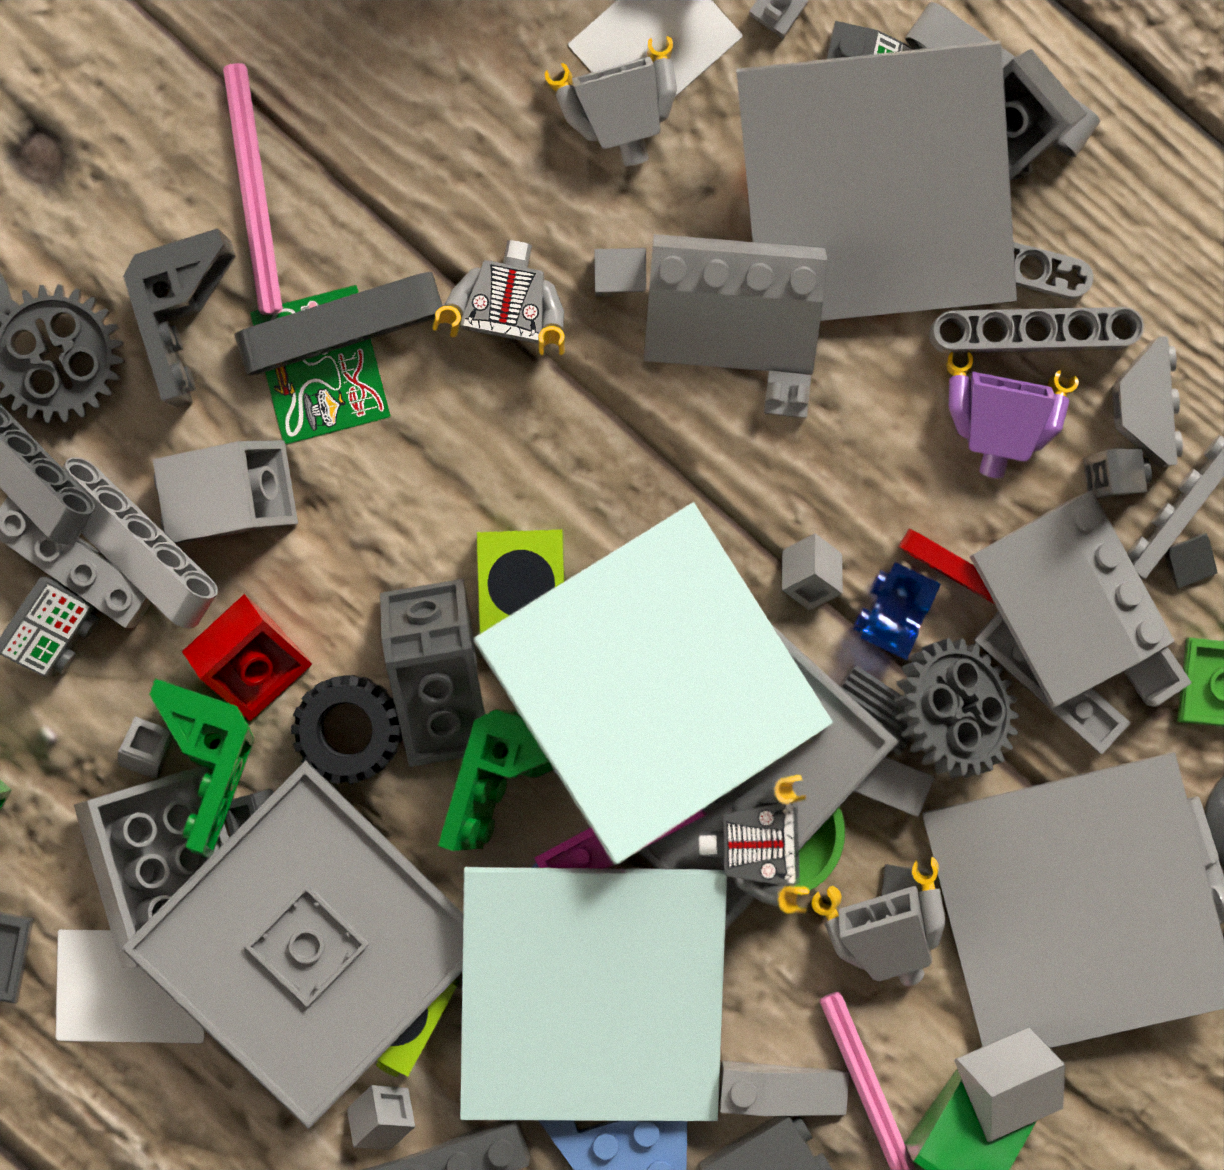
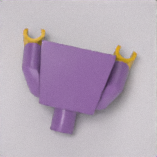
[946,352,1079,478]

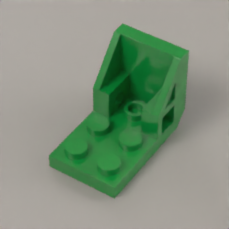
[149,678,255,859]
[438,709,555,851]

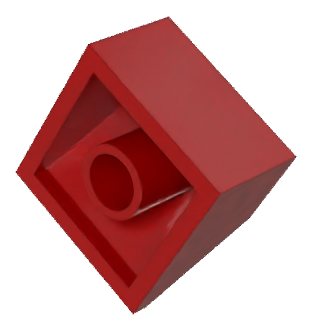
[181,594,312,721]

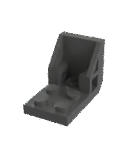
[123,228,236,407]
[380,578,486,767]

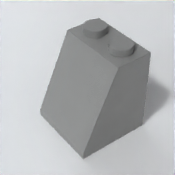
[153,440,298,543]

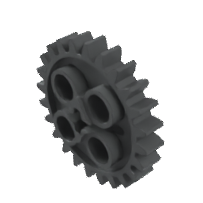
[0,284,125,423]
[894,638,1019,778]

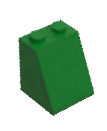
[904,1069,1037,1170]

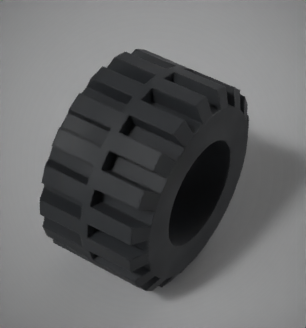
[291,675,402,784]

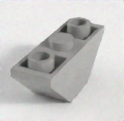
[1112,336,1183,467]

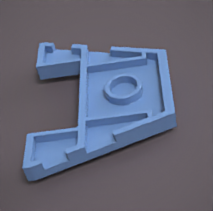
[538,1120,687,1170]

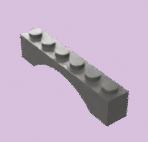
[362,1120,531,1170]

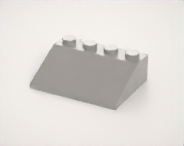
[644,234,827,374]
[969,490,1175,707]
[74,766,229,968]

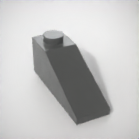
[1083,449,1152,499]

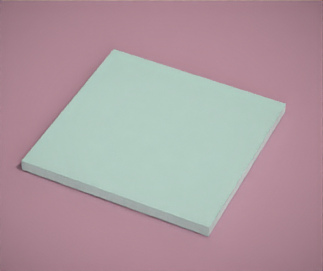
[473,502,833,865]
[460,867,727,1121]

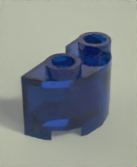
[852,562,941,660]

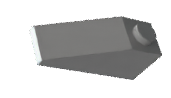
[719,1060,850,1116]

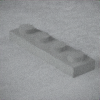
[1127,435,1224,579]
[973,611,1131,754]

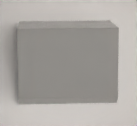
[954,1028,1065,1142]

